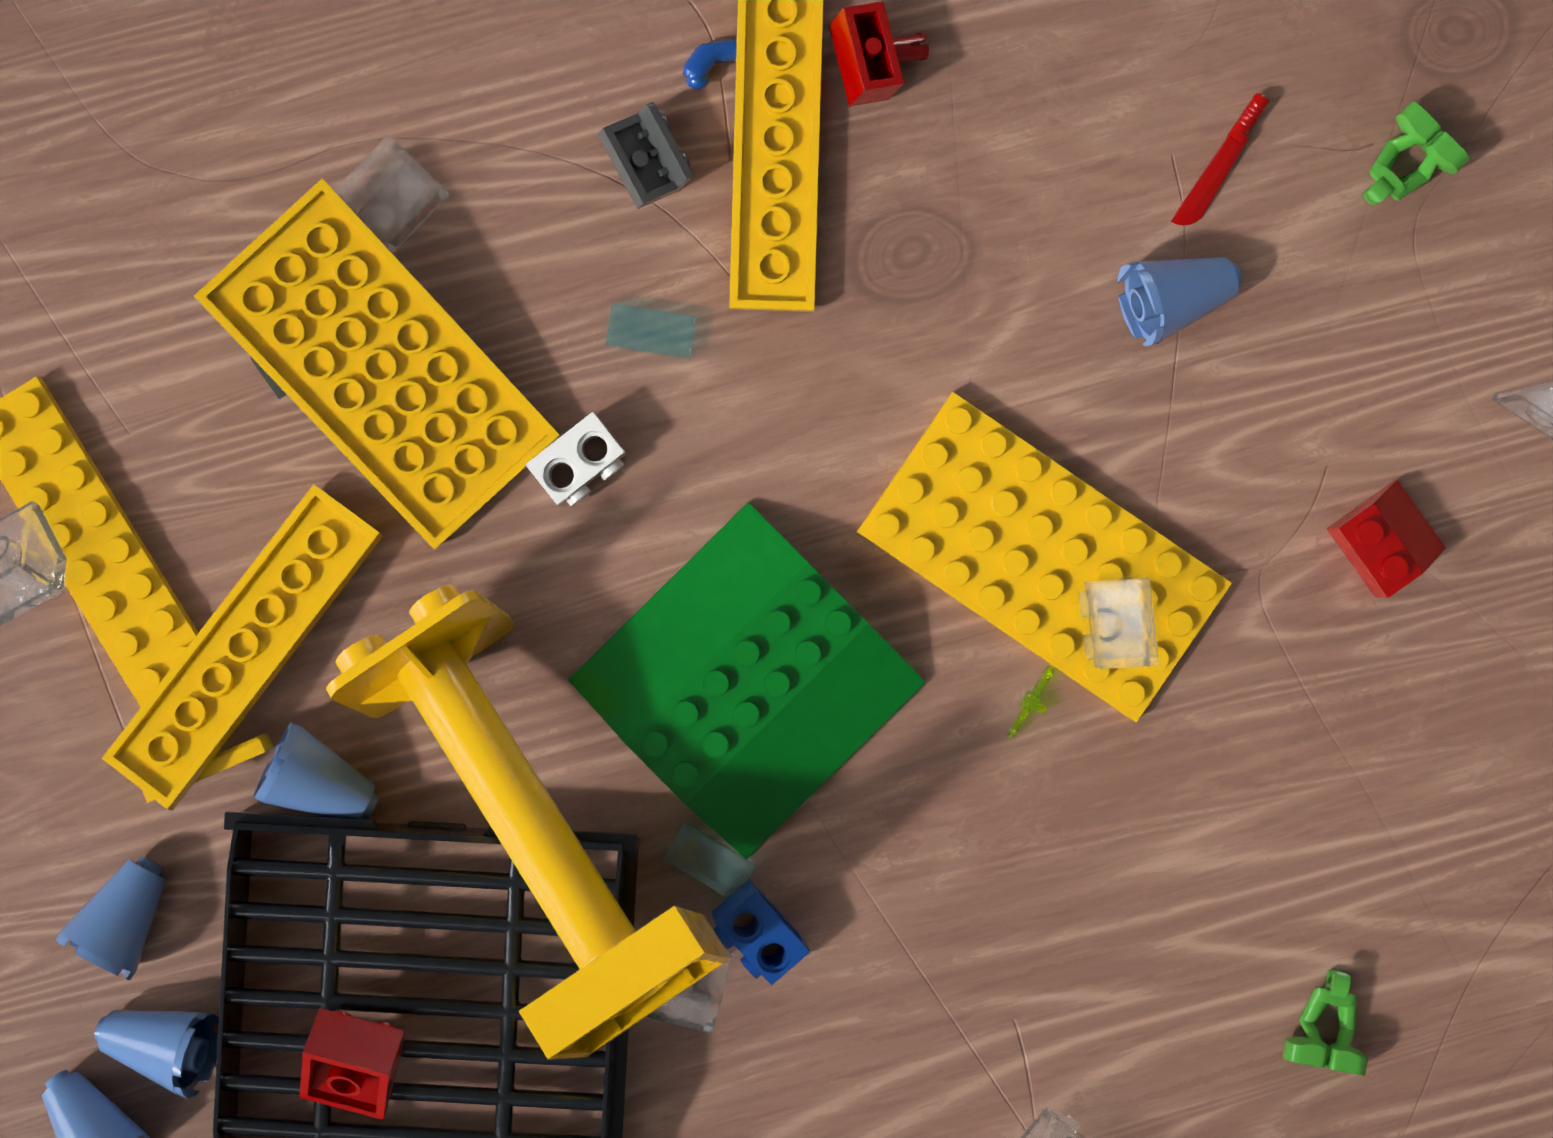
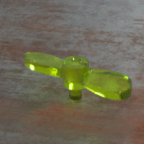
[1008,666,1054,739]

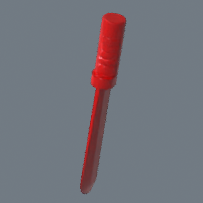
[1171,93,1270,226]

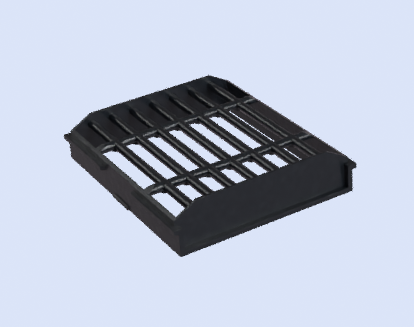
[213,811,639,1138]

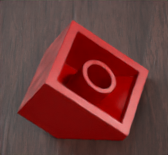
[1326,480,1446,598]
[299,1008,405,1120]

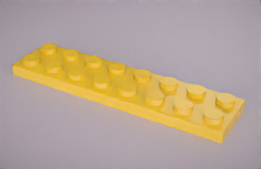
[729,0,823,312]
[0,376,199,707]
[102,484,383,811]

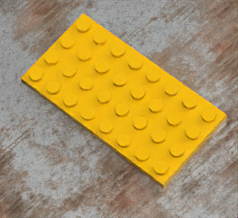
[194,178,560,550]
[856,392,1232,723]

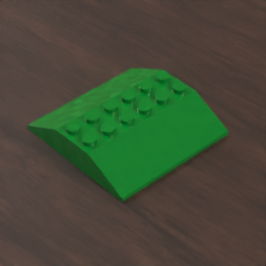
[568,502,926,859]

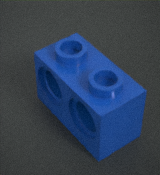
[712,879,810,986]

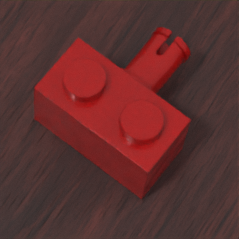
[829,1,929,107]

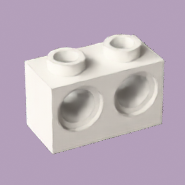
[525,412,627,507]

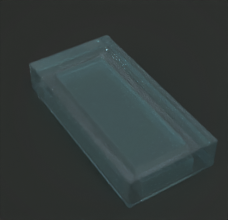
[606,303,696,359]
[663,821,757,898]

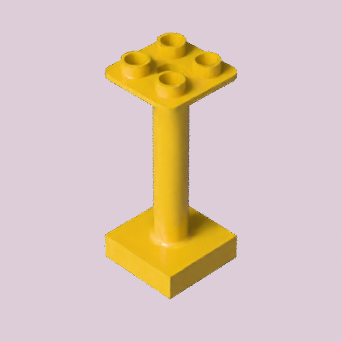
[326,584,732,1059]

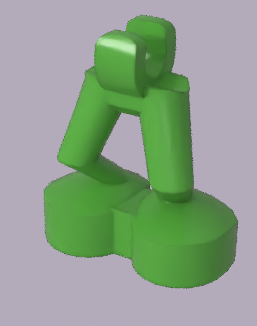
[1363,101,1470,205]
[1282,969,1368,1076]

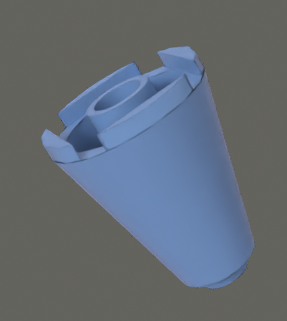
[1117,257,1242,347]
[253,722,379,819]
[55,856,167,980]
[95,1010,219,1098]
[42,1070,150,1138]

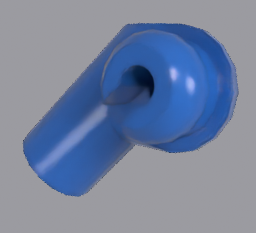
[683,38,737,89]

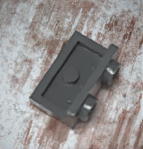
[598,102,693,209]

